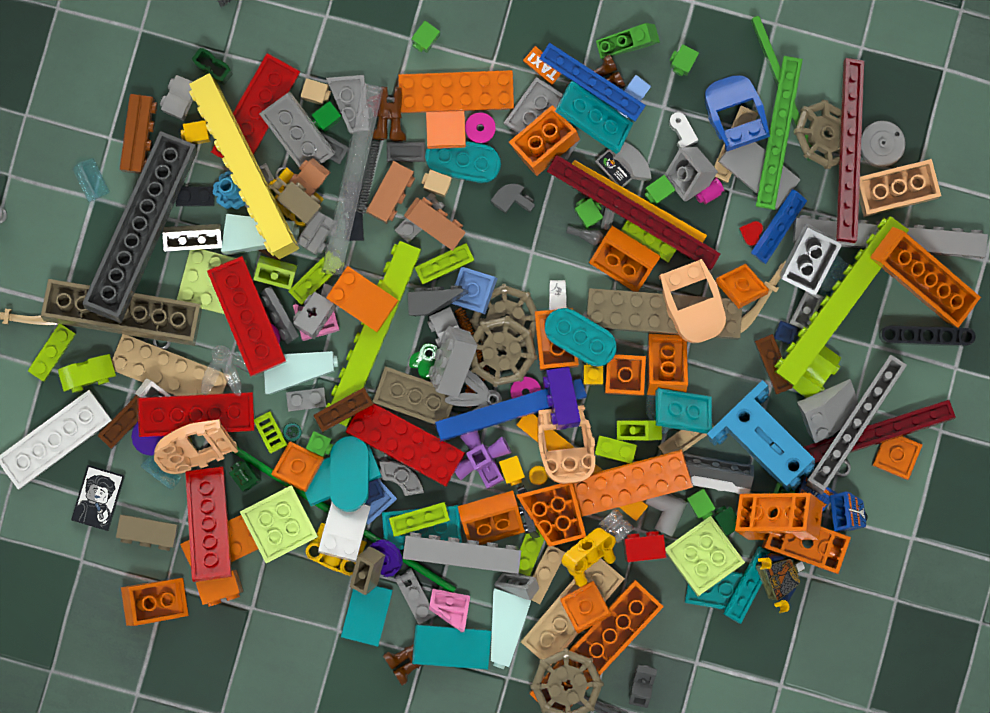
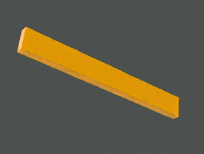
[572,160,707,243]
[516,414,648,521]

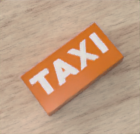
[523,46,562,85]

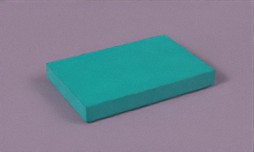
[655,388,712,434]
[685,572,744,610]
[341,586,393,647]

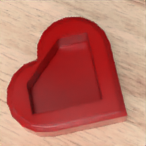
[739,221,763,246]

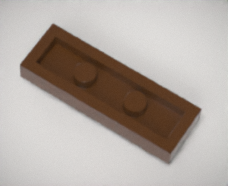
[754,334,793,395]
[313,387,374,432]
[97,395,140,449]

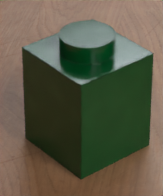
[713,505,737,536]

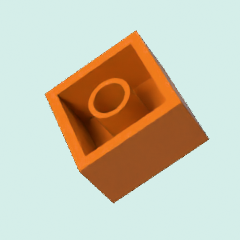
[604,355,646,396]
[196,570,243,607]

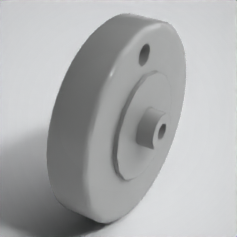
[861,121,906,167]

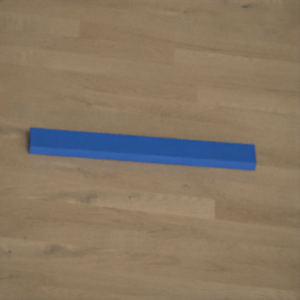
[435,378,587,441]

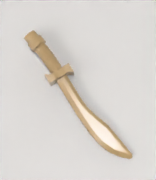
[741,260,786,333]
[0,309,57,325]

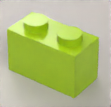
[254,256,298,290]
[617,420,662,440]
[594,436,637,464]

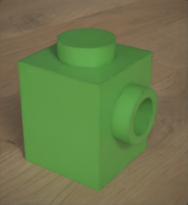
[669,44,699,76]
[574,198,603,229]
[306,431,334,457]

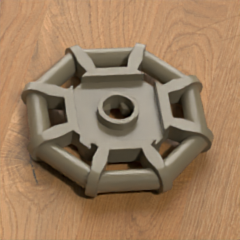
[794,100,842,169]
[470,284,538,354]
[471,315,538,387]
[530,648,604,713]

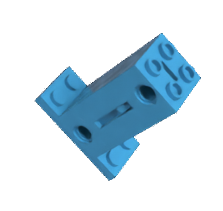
[707,380,815,492]

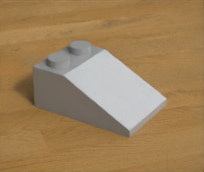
[797,379,858,443]

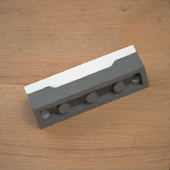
[683,453,754,494]

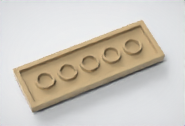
[112,334,230,396]
[521,558,625,666]

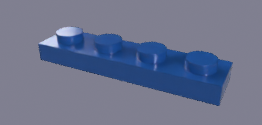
[751,189,807,264]

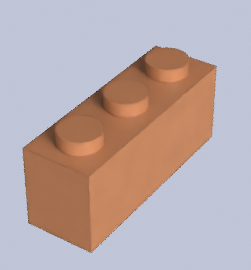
[366,161,415,224]
[404,197,466,251]

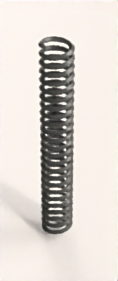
[355,140,381,214]

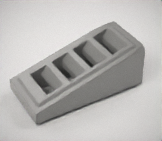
[494,572,539,600]

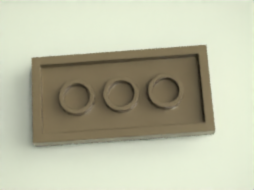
[373,366,453,424]

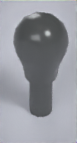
[567,226,604,245]

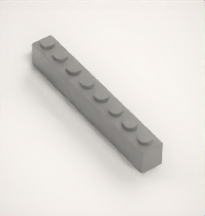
[806,355,907,495]

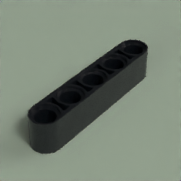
[879,325,976,347]

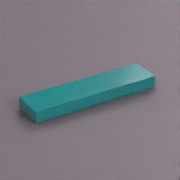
[723,546,770,624]

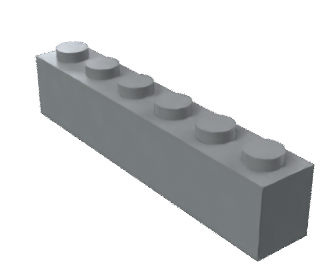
[403,532,521,574]

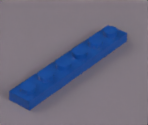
[539,43,646,122]

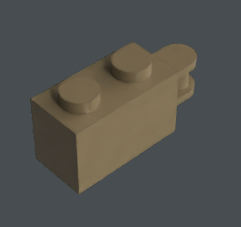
[269,177,322,226]

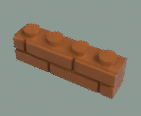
[120,94,157,174]

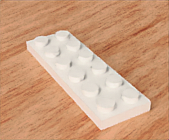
[0,390,112,490]

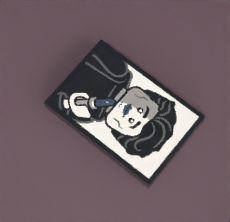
[71,465,125,531]

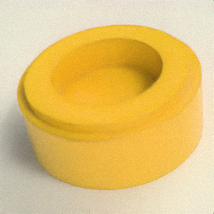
[529,466,548,485]

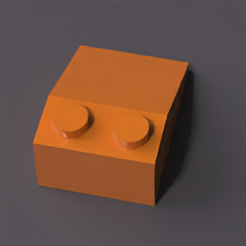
[326,266,399,333]
[535,308,579,371]
[647,334,688,395]
[121,578,188,626]

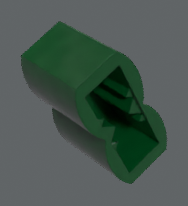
[192,48,233,85]

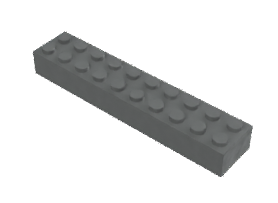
[83,131,197,323]

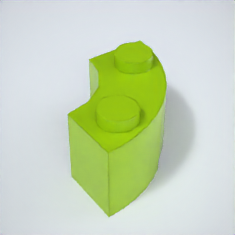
[792,346,841,398]
[57,354,116,393]

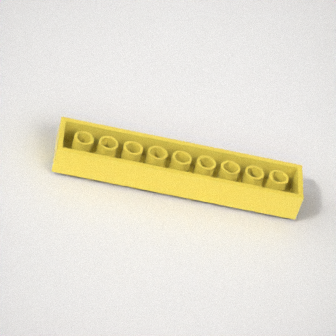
[189,73,300,259]

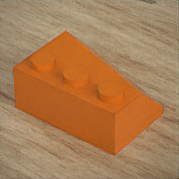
[516,483,586,547]

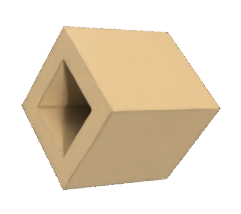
[301,78,331,106]
[421,170,452,197]

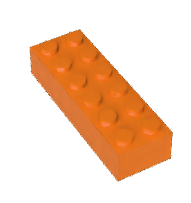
[870,227,981,328]

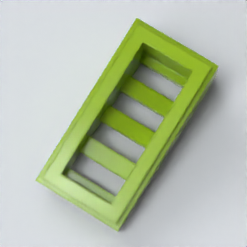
[254,411,288,454]

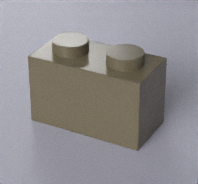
[350,546,385,595]

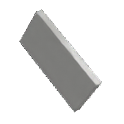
[259,91,335,167]
[718,142,800,210]

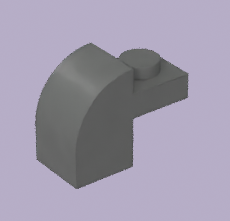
[491,184,535,214]
[629,665,657,708]

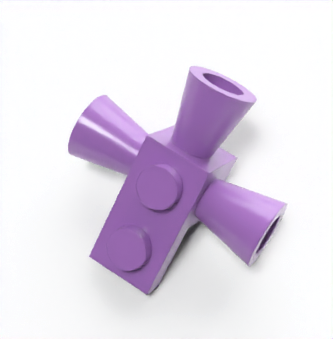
[455,430,512,489]

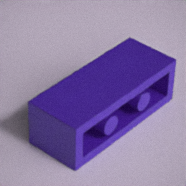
[543,366,581,430]

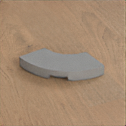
[613,142,651,181]
[379,461,424,496]

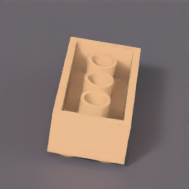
[859,159,941,217]

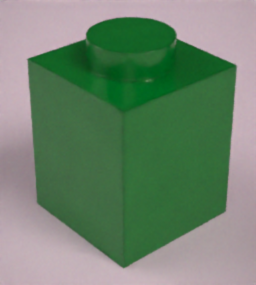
[312,101,342,133]

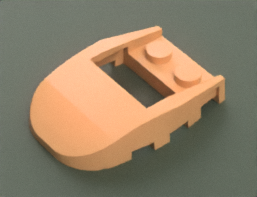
[659,259,726,343]
[538,405,595,484]
[154,420,238,474]

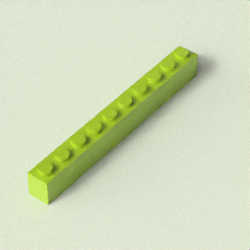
[774,216,909,386]
[325,241,421,427]

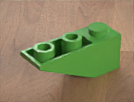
[596,23,660,59]

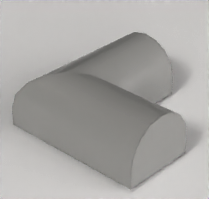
[790,291,824,329]
[645,494,688,537]

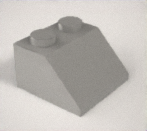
[664,147,718,201]

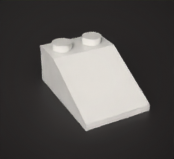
[318,502,371,562]

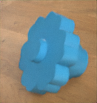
[213,171,246,209]

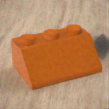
[509,105,580,176]
[589,226,661,292]
[457,491,525,545]

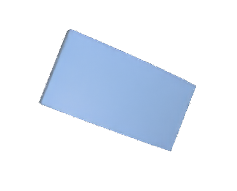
[612,75,651,118]

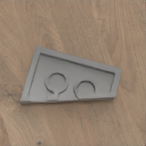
[326,75,369,134]

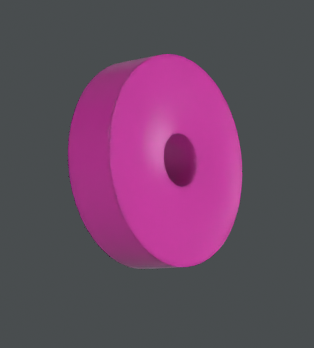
[465,113,496,144]
[511,377,541,399]

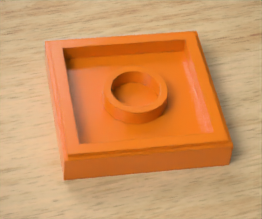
[426,110,466,149]
[715,264,769,309]
[872,436,923,480]
[272,441,324,492]
[560,581,612,634]

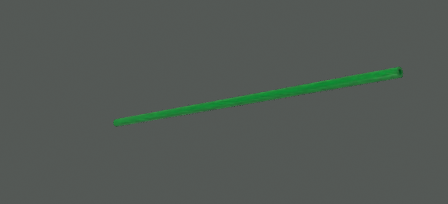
[232,447,457,593]

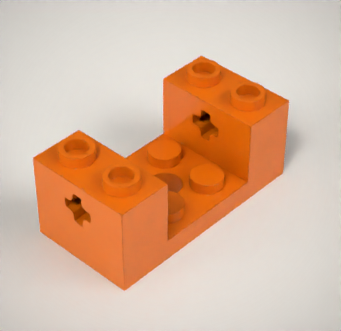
[735,493,823,540]
[762,511,851,574]

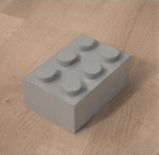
[779,223,842,295]
[428,326,478,398]

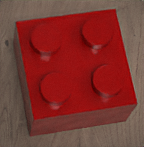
[623,531,666,562]

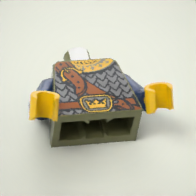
[756,553,805,613]

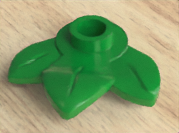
[409,343,438,381]

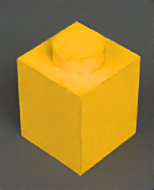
[181,120,211,144]
[583,365,603,385]
[499,456,525,486]

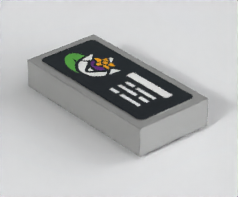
[595,149,632,187]

